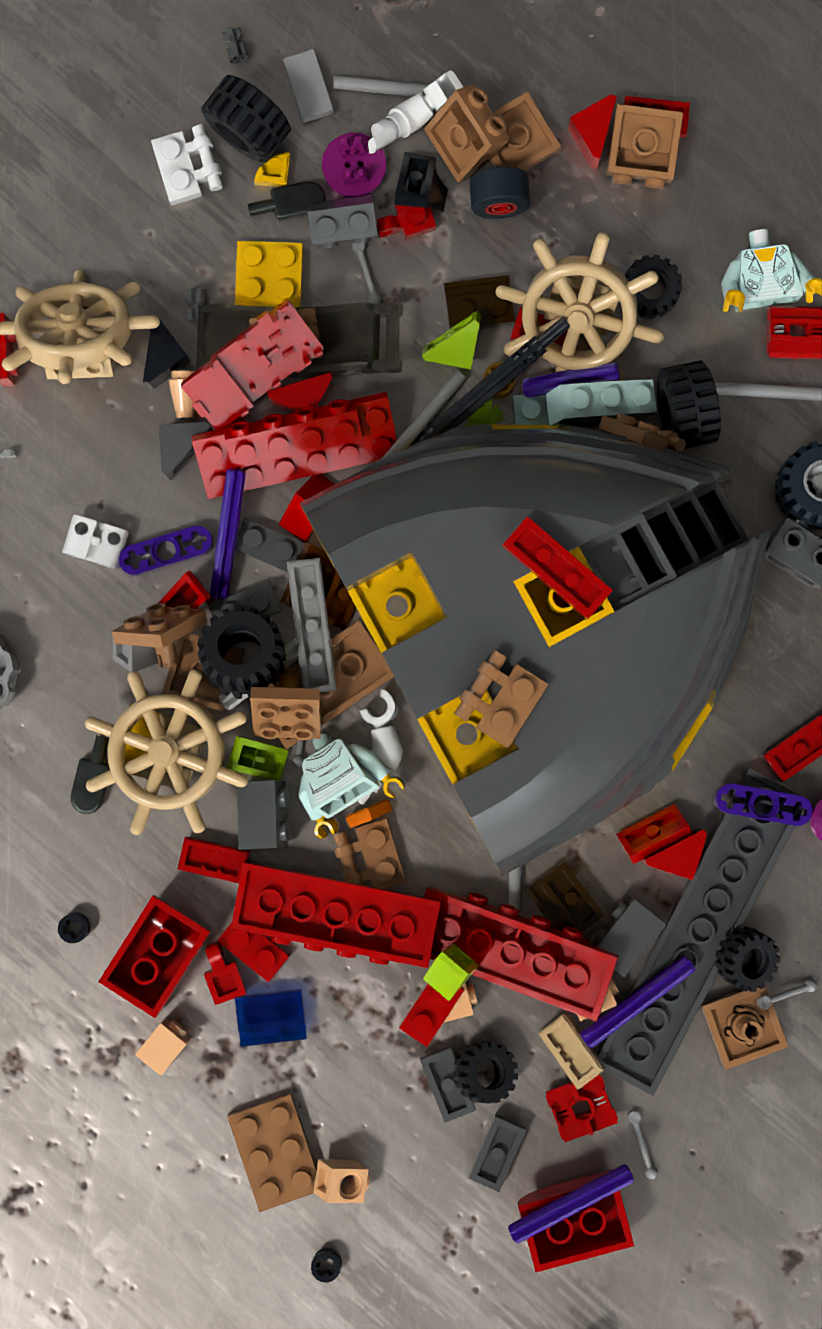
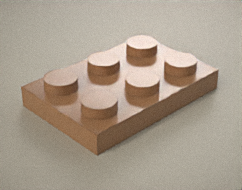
[227,1092,317,1212]

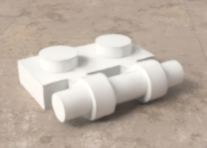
[151,124,223,206]

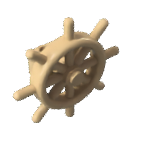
[496,232,664,381]
[0,270,160,384]
[85,669,248,835]

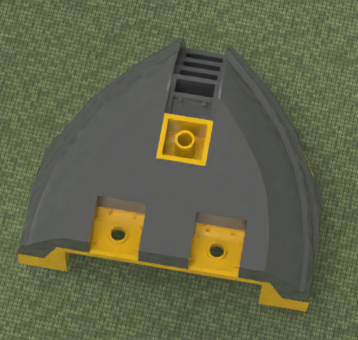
[300,424,770,876]

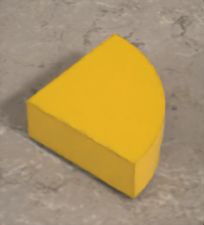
[254,152,291,187]

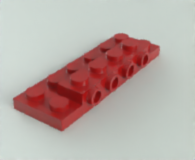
[191,392,397,499]
[230,861,441,968]
[424,886,619,1022]

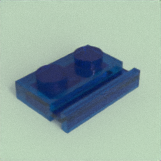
[235,989,307,1047]

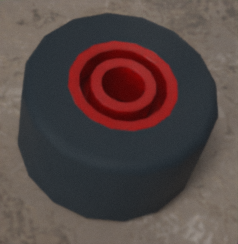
[469,167,530,219]

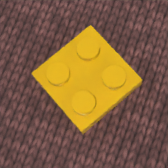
[235,241,303,310]

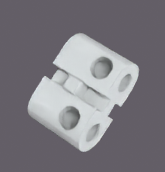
[62,515,129,570]

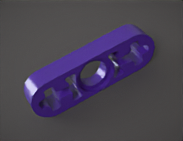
[119,526,214,576]
[713,783,813,826]

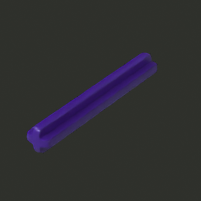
[210,469,246,599]
[580,956,695,1048]
[508,1164,635,1244]

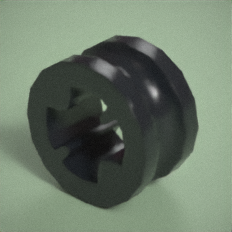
[58,912,90,944]
[311,1248,342,1283]

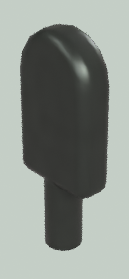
[248,181,326,221]
[70,735,110,814]

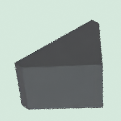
[159,422,214,481]

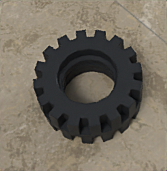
[624,254,682,319]
[715,926,780,992]
[453,1041,519,1104]

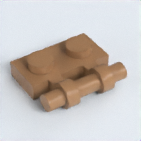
[599,413,686,452]
[454,650,549,748]
[333,818,406,889]

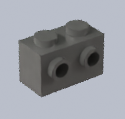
[307,195,378,248]
[764,518,822,590]
[237,780,292,849]
[590,896,666,978]

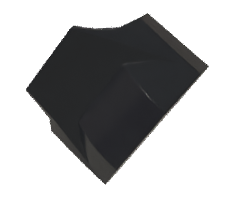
[394,152,448,212]

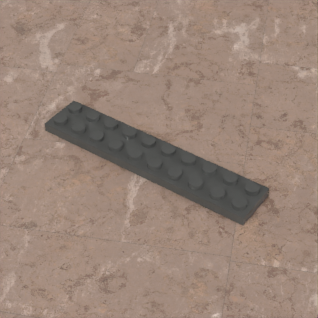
[596,768,804,1096]

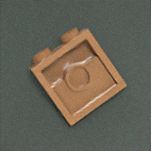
[424,84,509,183]
[606,104,683,189]

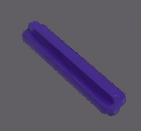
[522,363,620,398]

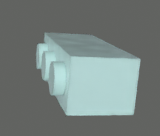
[546,379,657,427]

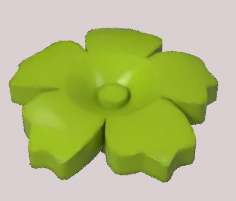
[465,398,503,427]

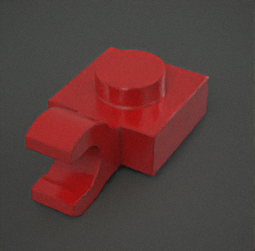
[376,205,437,240]
[203,942,247,1005]

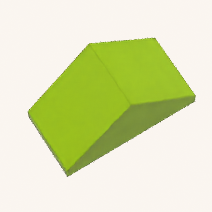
[421,310,482,370]
[226,736,289,781]
[423,943,479,1001]

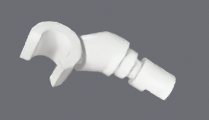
[368,70,463,153]
[357,689,403,805]

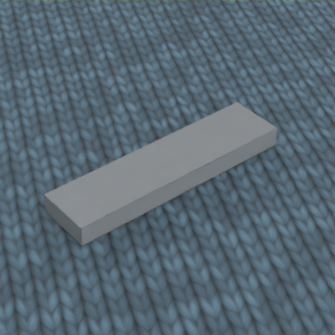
[286,558,336,692]

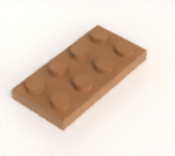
[268,621,394,750]

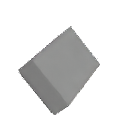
[283,49,334,123]

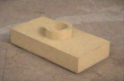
[538,1013,606,1090]

